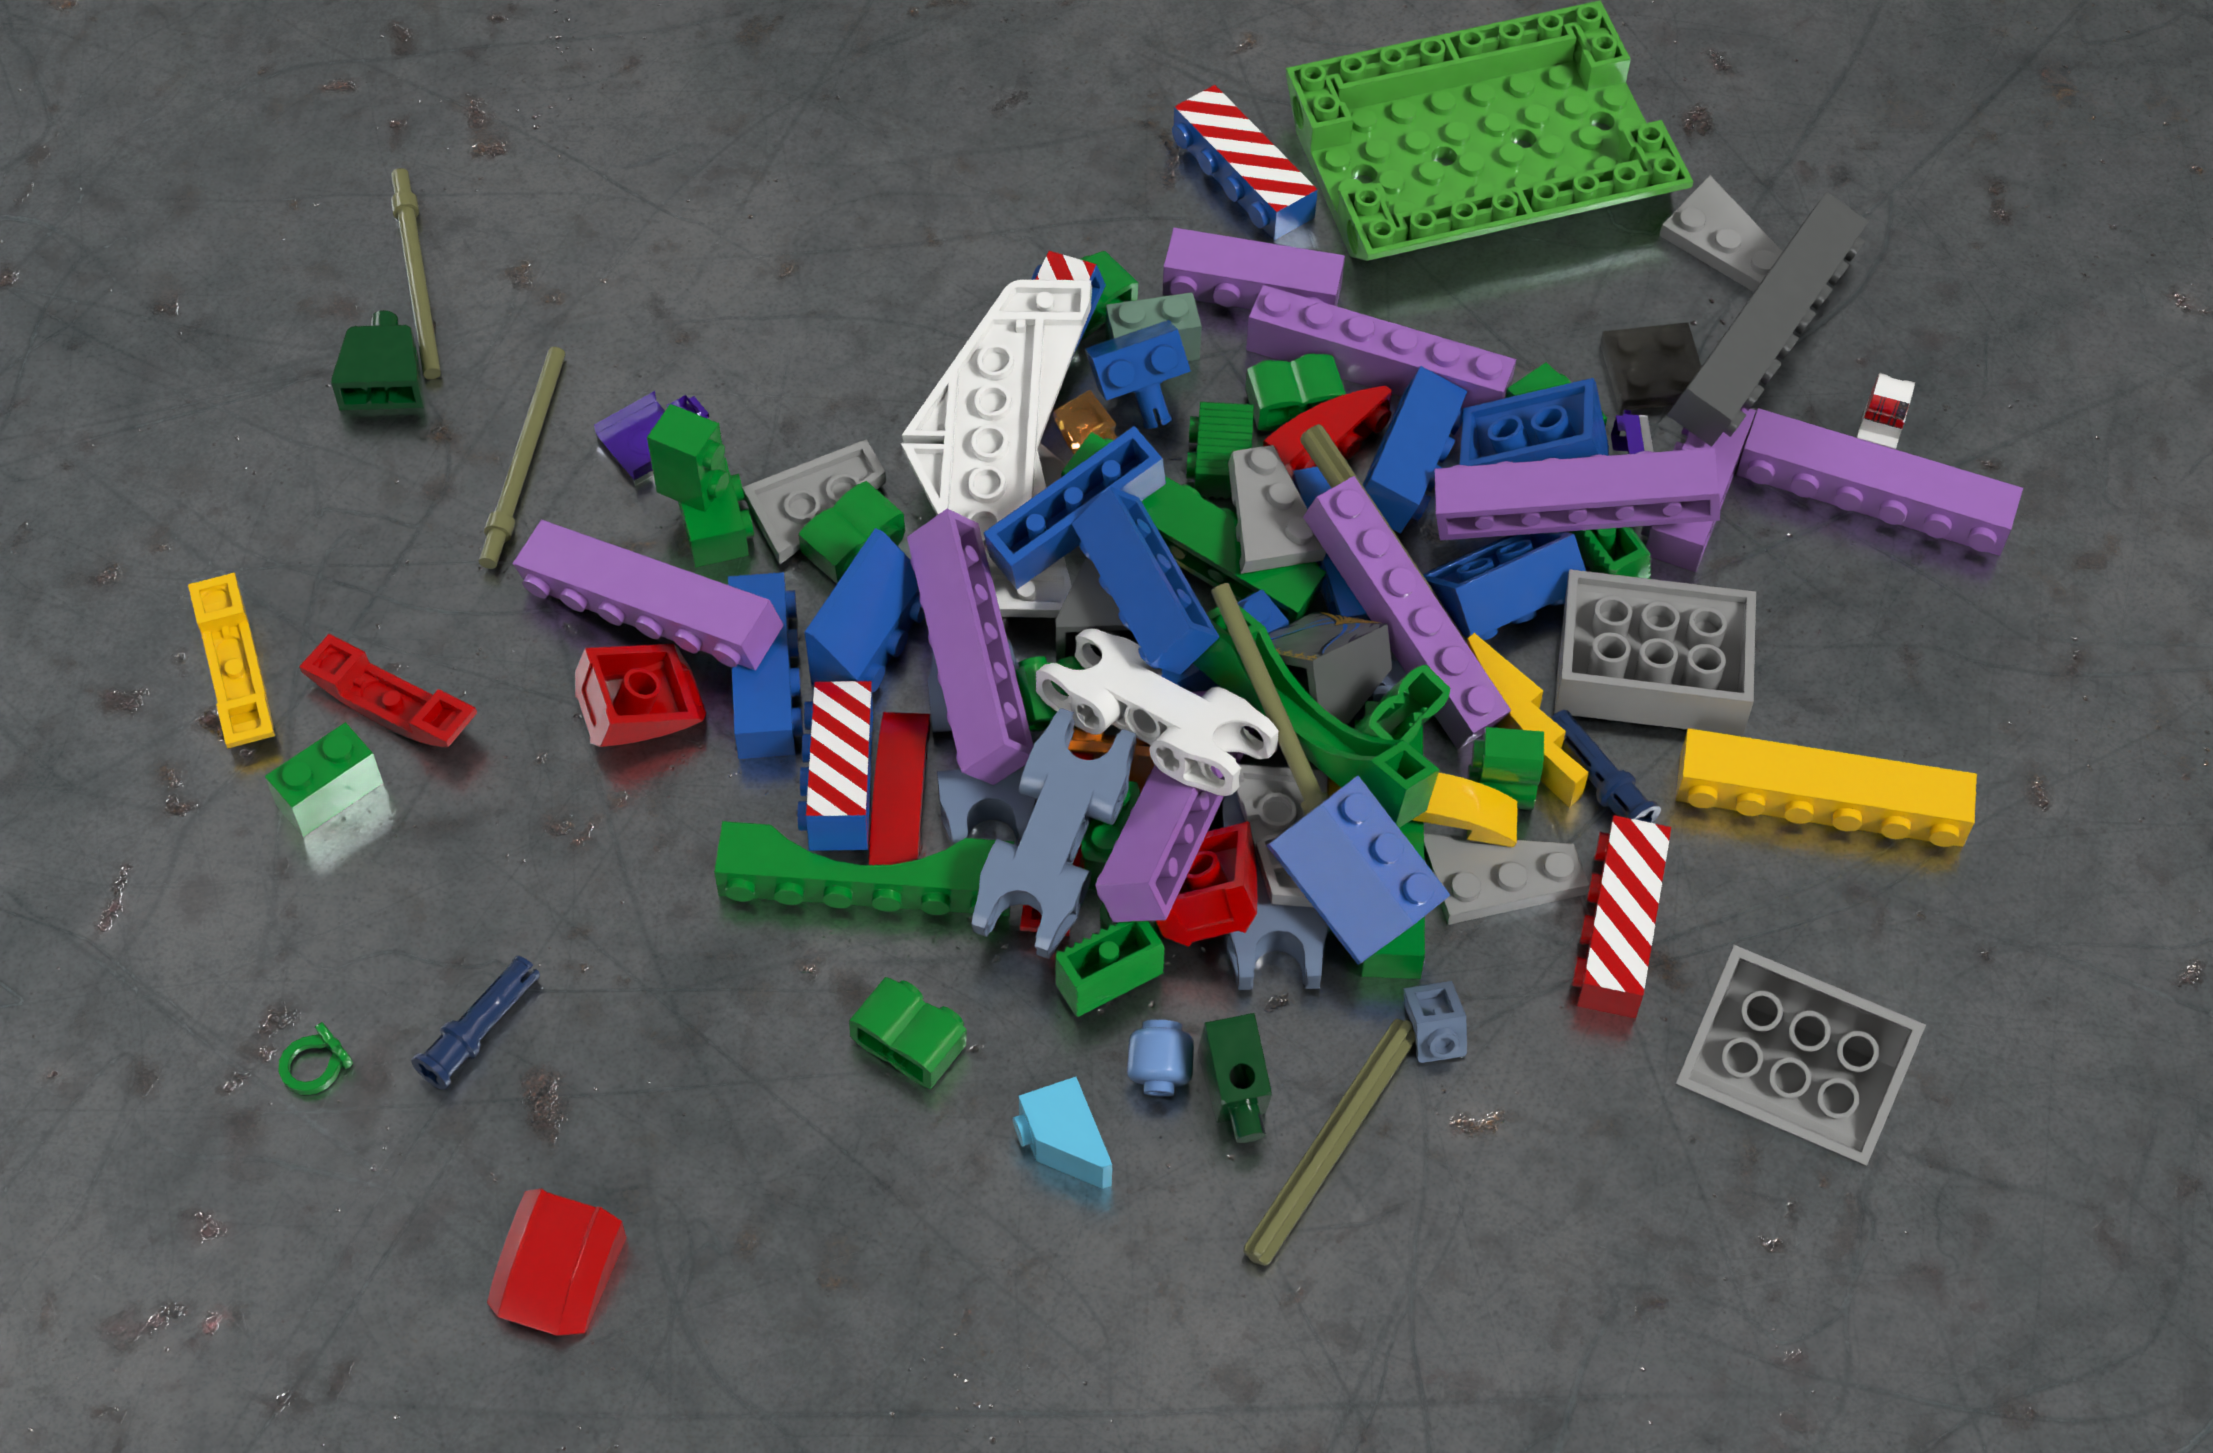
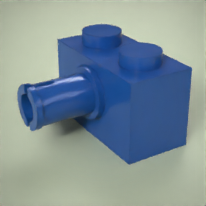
[1085,320,1191,429]

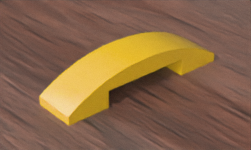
[188,573,275,749]
[1327,772,1518,848]

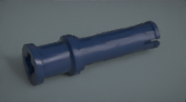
[1551,710,1661,823]
[411,956,540,1090]

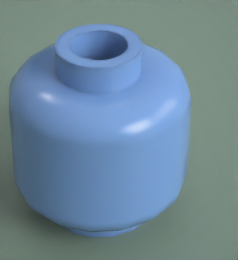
[1127,1020,1194,1096]

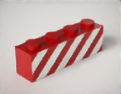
[1571,815,1671,1019]

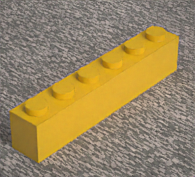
[1675,728,1977,847]

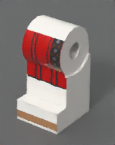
[1856,373,1915,449]

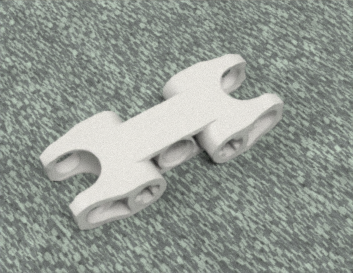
[1036,629,1279,796]

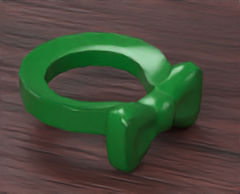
[278,1022,353,1095]

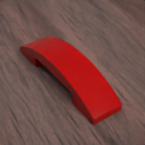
[299,634,477,747]
[869,712,931,865]

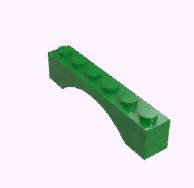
[1193,606,1440,828]
[714,821,1014,916]

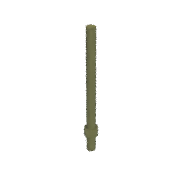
[391,168,441,379]
[479,347,566,569]
[1211,583,1329,815]

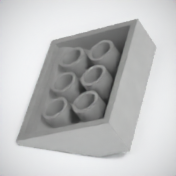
[1554,569,1756,736]
[1676,945,1926,1166]

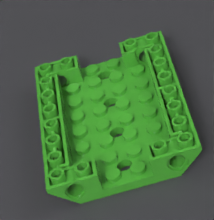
[1286,0,1694,261]

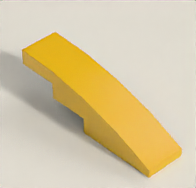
[1467,633,1589,808]

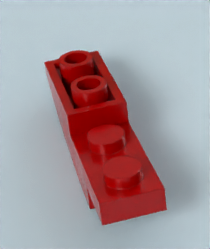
[1263,386,1392,479]

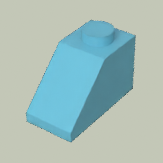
[1013,1077,1112,1189]

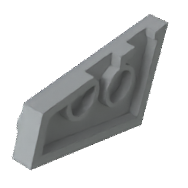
[1660,175,1783,292]
[742,439,886,564]
[1228,445,1326,574]
[1236,764,1328,907]
[1424,833,1589,925]

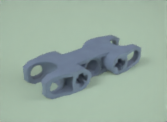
[928,639,1037,846]
[971,708,1137,959]
[1221,791,1328,990]

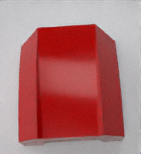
[575,644,706,747]
[1155,821,1258,947]
[487,1188,627,1336]

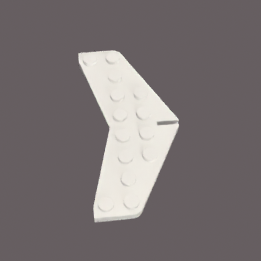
[901,280,1092,618]

